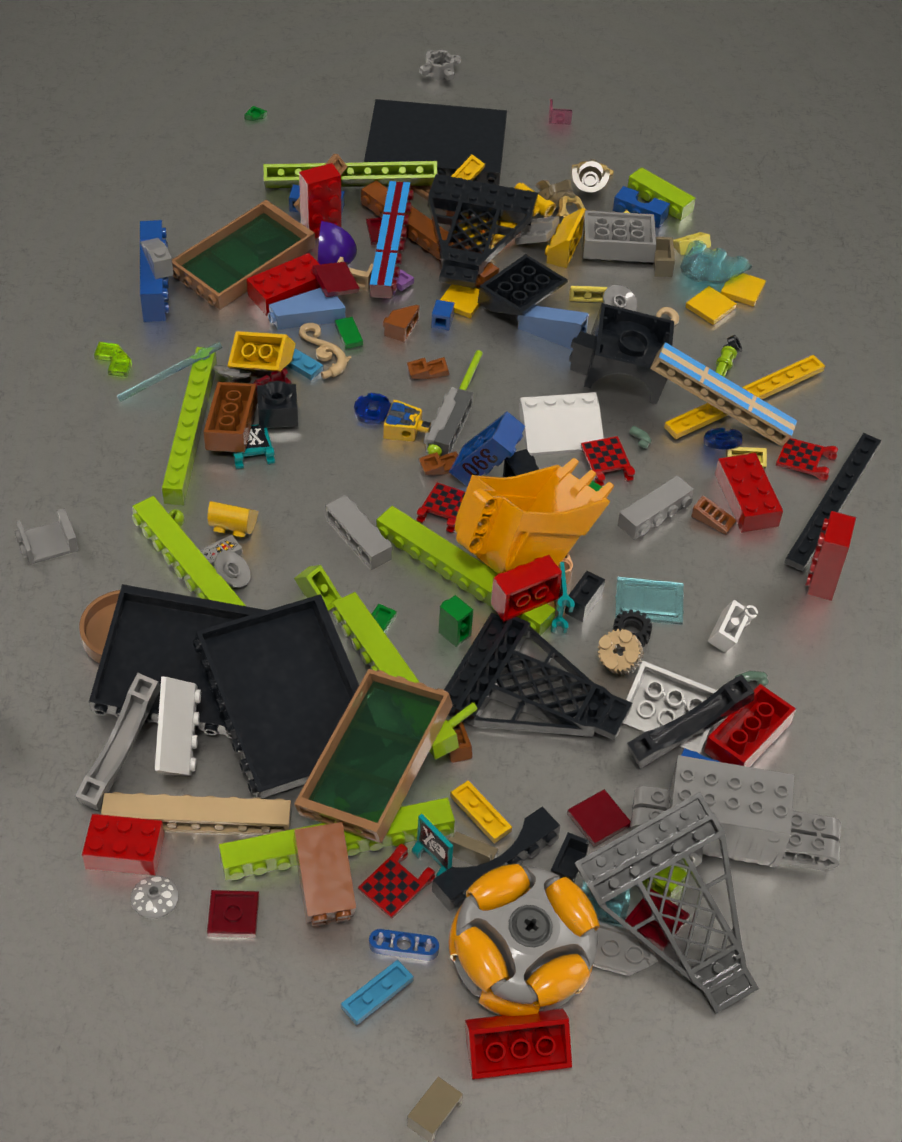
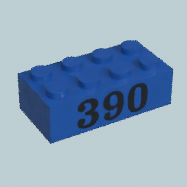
[449,411,525,486]

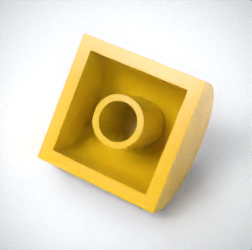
[207,501,259,537]

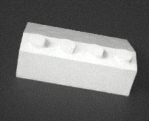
[519,392,604,456]
[623,661,717,754]
[155,677,201,777]

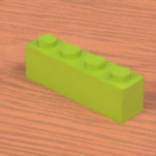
[627,167,696,221]

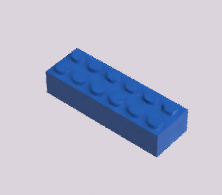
[140,220,169,322]

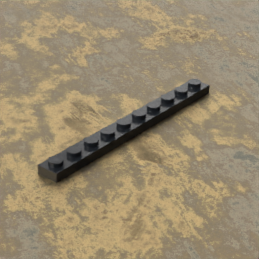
[785,433,881,571]

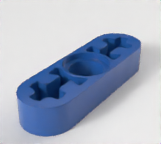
[369,929,439,961]

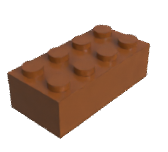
[204,382,258,452]

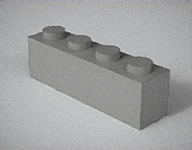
[617,475,694,540]
[325,495,393,570]

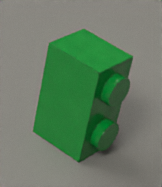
[438,595,473,647]

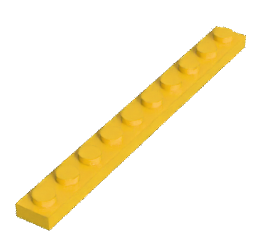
[664,355,825,440]

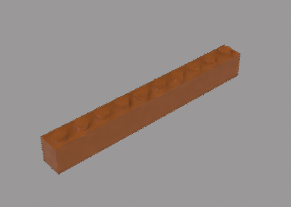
[361,181,499,288]

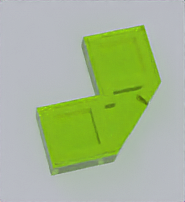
[94,342,132,377]

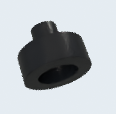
[723,335,742,354]

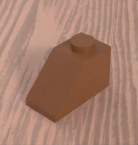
[383,305,420,342]

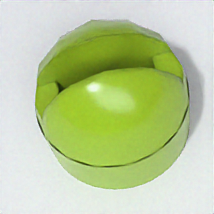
[169,509,185,527]

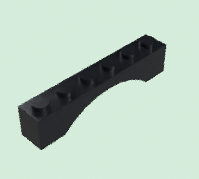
[627,674,754,769]
[432,806,560,912]

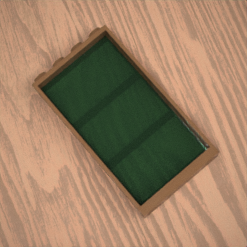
[172,200,315,310]
[294,669,453,843]

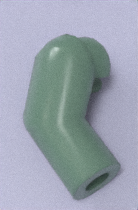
[629,426,652,449]
[735,671,769,686]

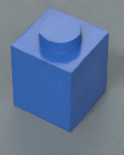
[431,299,454,331]

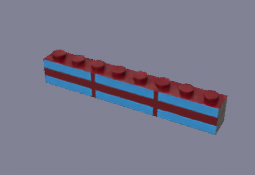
[369,181,414,298]

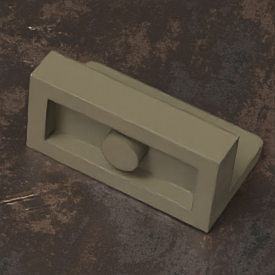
[448,831,498,866]

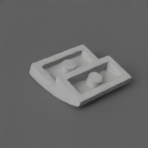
[515,216,559,245]

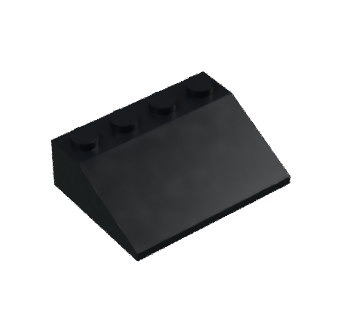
[477,254,568,315]

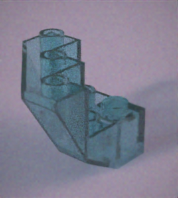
[680,240,752,285]

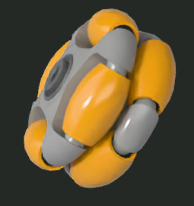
[449,864,600,1016]

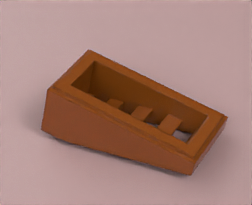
[691,496,736,535]
[447,720,473,763]

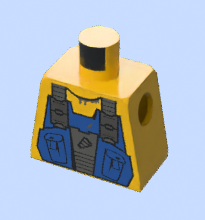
[383,400,431,442]

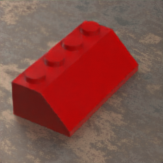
[465,1008,572,1079]

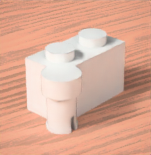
[707,600,758,653]

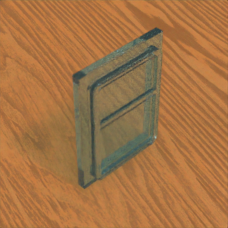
[615,577,684,625]

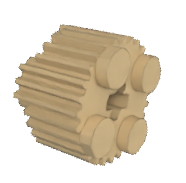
[597,629,644,676]

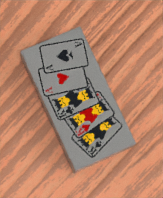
[200,535,243,566]

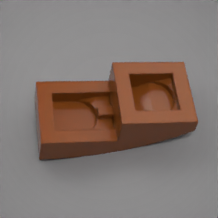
[407,357,450,379]
[418,451,458,475]

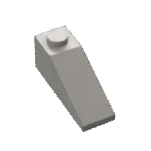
[140,238,173,279]

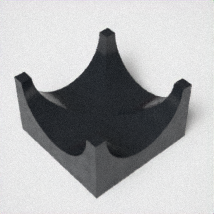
[584,303,674,405]

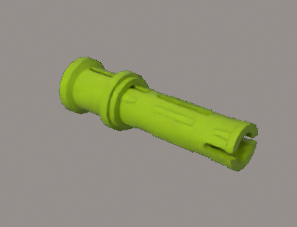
[715,346,737,377]

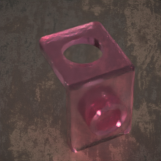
[549,99,572,125]

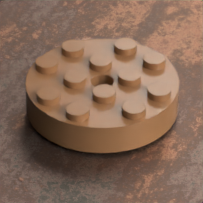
[79,590,120,663]

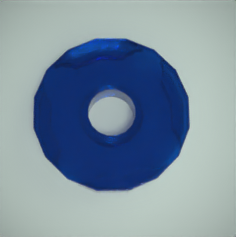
[354,393,392,425]
[704,428,743,450]

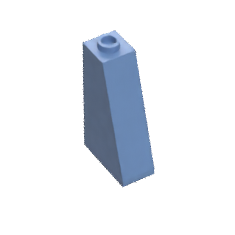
[268,288,345,330]
[517,306,589,350]

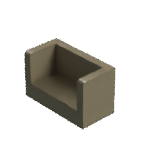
[653,237,675,277]
[407,1076,463,1142]

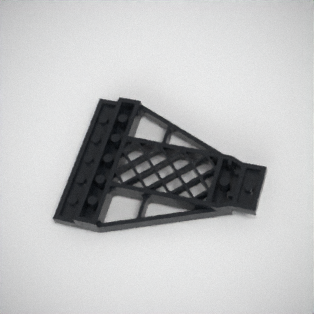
[428,174,538,288]
[444,612,633,740]

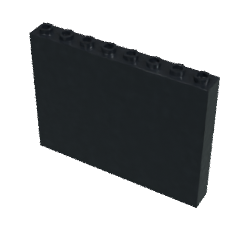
[364,99,507,185]
[89,584,266,739]
[193,594,386,799]

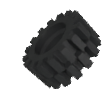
[613,609,652,647]

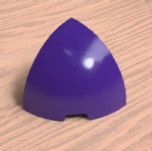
[318,221,357,264]

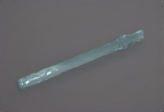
[117,341,223,402]

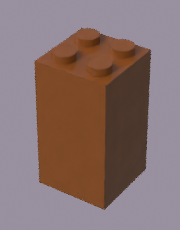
[293,822,356,926]

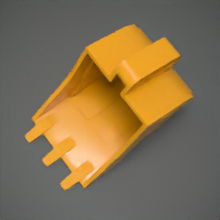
[455,458,614,574]

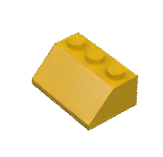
[545,208,586,269]
[227,331,296,371]

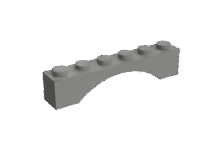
[75,673,161,811]

